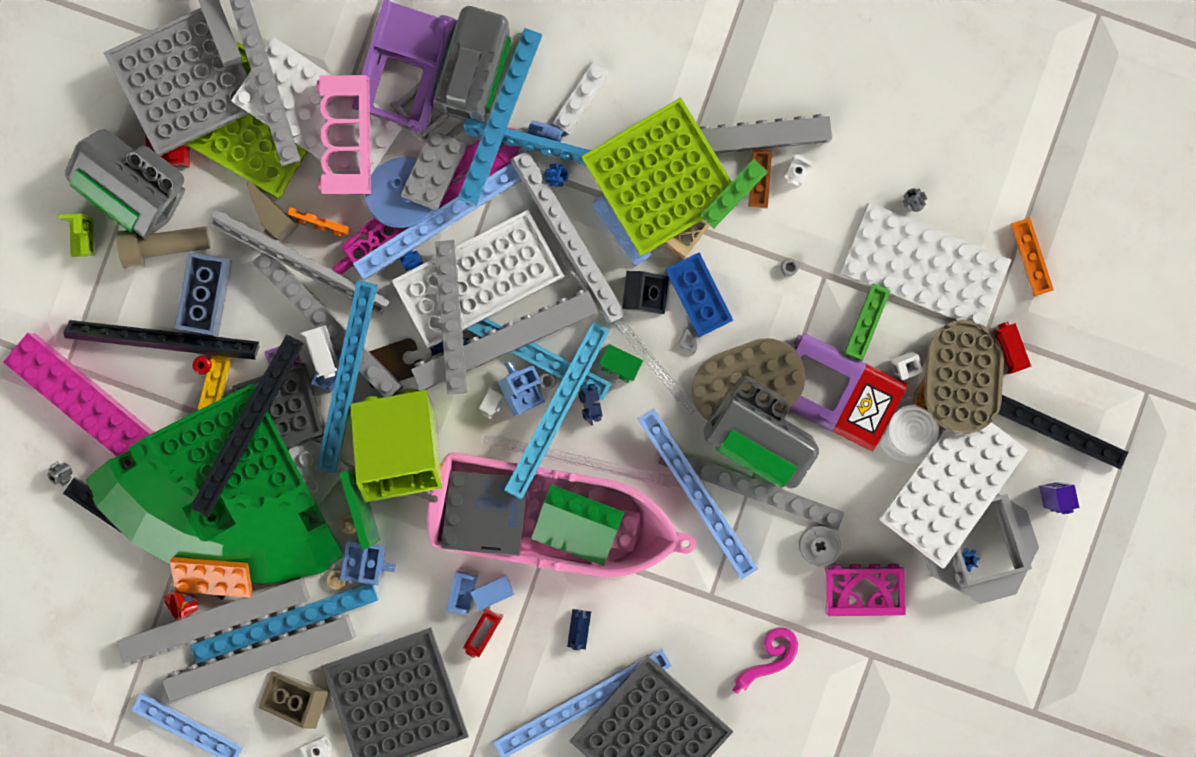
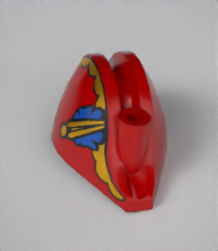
[164,592,198,621]

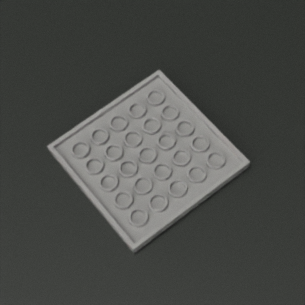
[103,8,249,156]

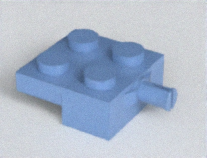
[498,360,545,416]
[340,542,396,586]

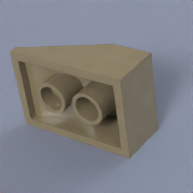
[247,181,299,242]
[259,671,329,729]

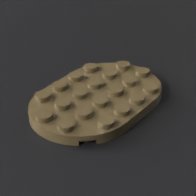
[924,320,1004,434]
[692,338,806,421]

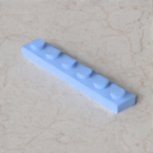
[131,692,244,757]

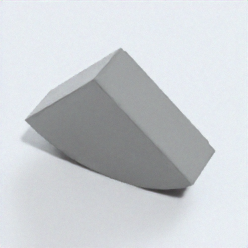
[677,328,697,354]

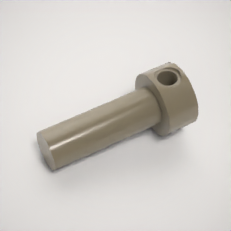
[116,226,211,269]

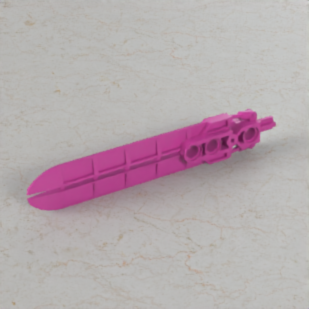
[333,128,520,275]

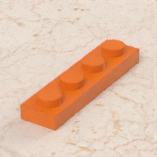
[1010,217,1054,296]

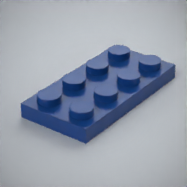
[665,252,734,338]

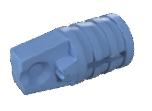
[528,120,564,142]

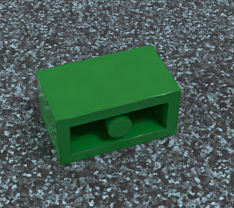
[599,344,643,383]

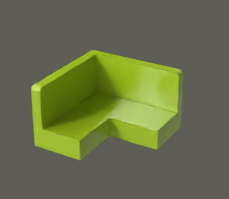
[58,214,95,257]

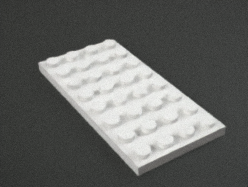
[231,37,404,175]
[840,202,1011,330]
[392,210,564,349]
[879,422,1028,569]

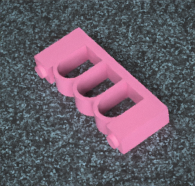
[316,75,371,194]

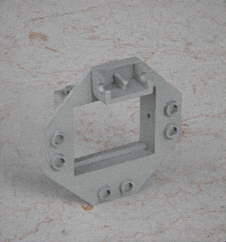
[924,494,1039,604]

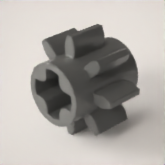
[902,188,928,212]
[47,461,73,486]

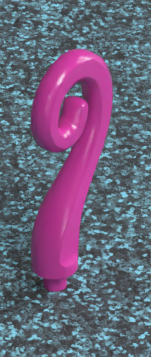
[732,627,798,694]

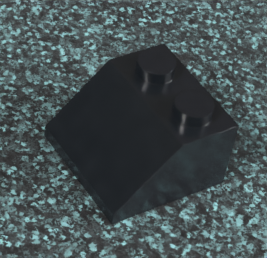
[622,271,669,314]

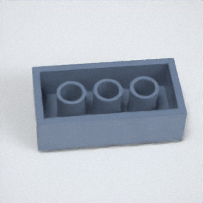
[175,252,232,336]

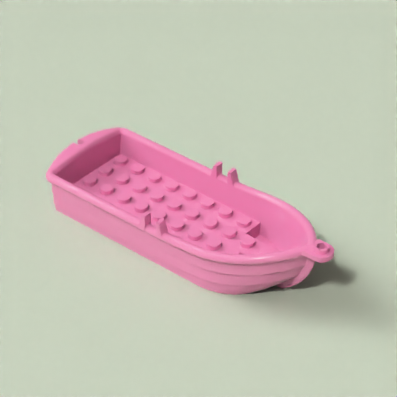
[427,452,696,577]

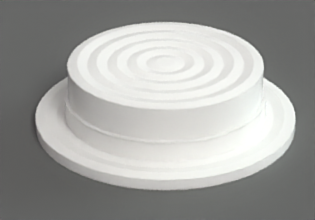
[879,396,945,463]

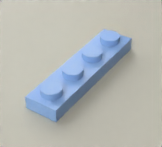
[591,195,652,266]

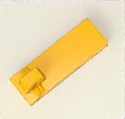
[198,355,232,410]

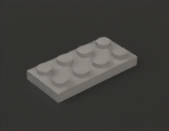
[401,130,467,211]

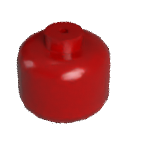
[192,356,212,375]

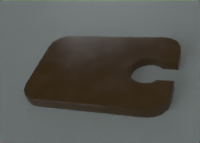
[368,338,422,389]

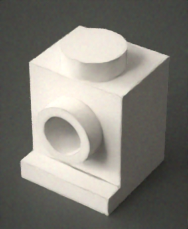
[784,154,813,186]
[890,352,923,380]
[479,388,506,419]
[300,735,333,757]

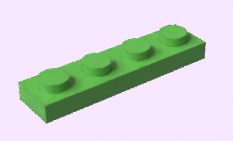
[700,159,767,229]
[844,283,891,361]

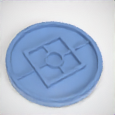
[365,157,435,228]

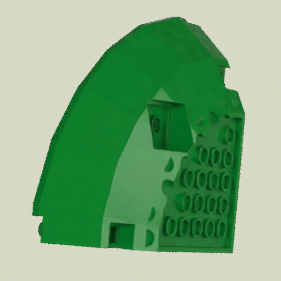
[86,383,344,584]

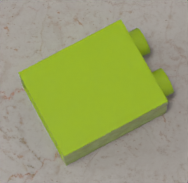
[350,389,443,503]

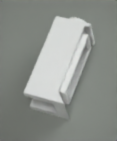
[300,325,339,379]

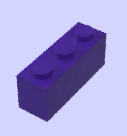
[1039,482,1080,514]

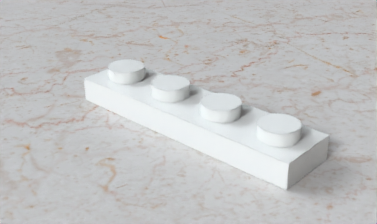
[552,60,610,135]

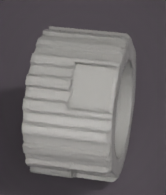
[781,258,799,276]
[539,372,556,390]

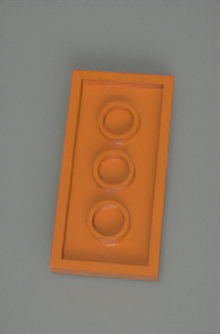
[170,557,253,598]

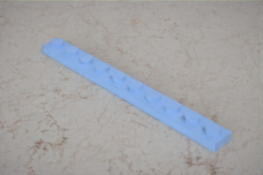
[353,163,522,281]
[638,408,758,579]
[494,648,671,757]

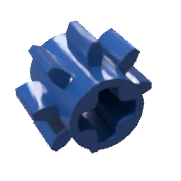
[544,163,568,187]
[400,250,423,271]
[962,547,980,572]

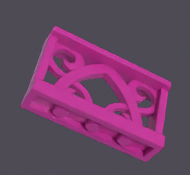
[825,563,906,616]

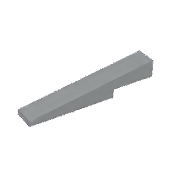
[198,0,242,67]

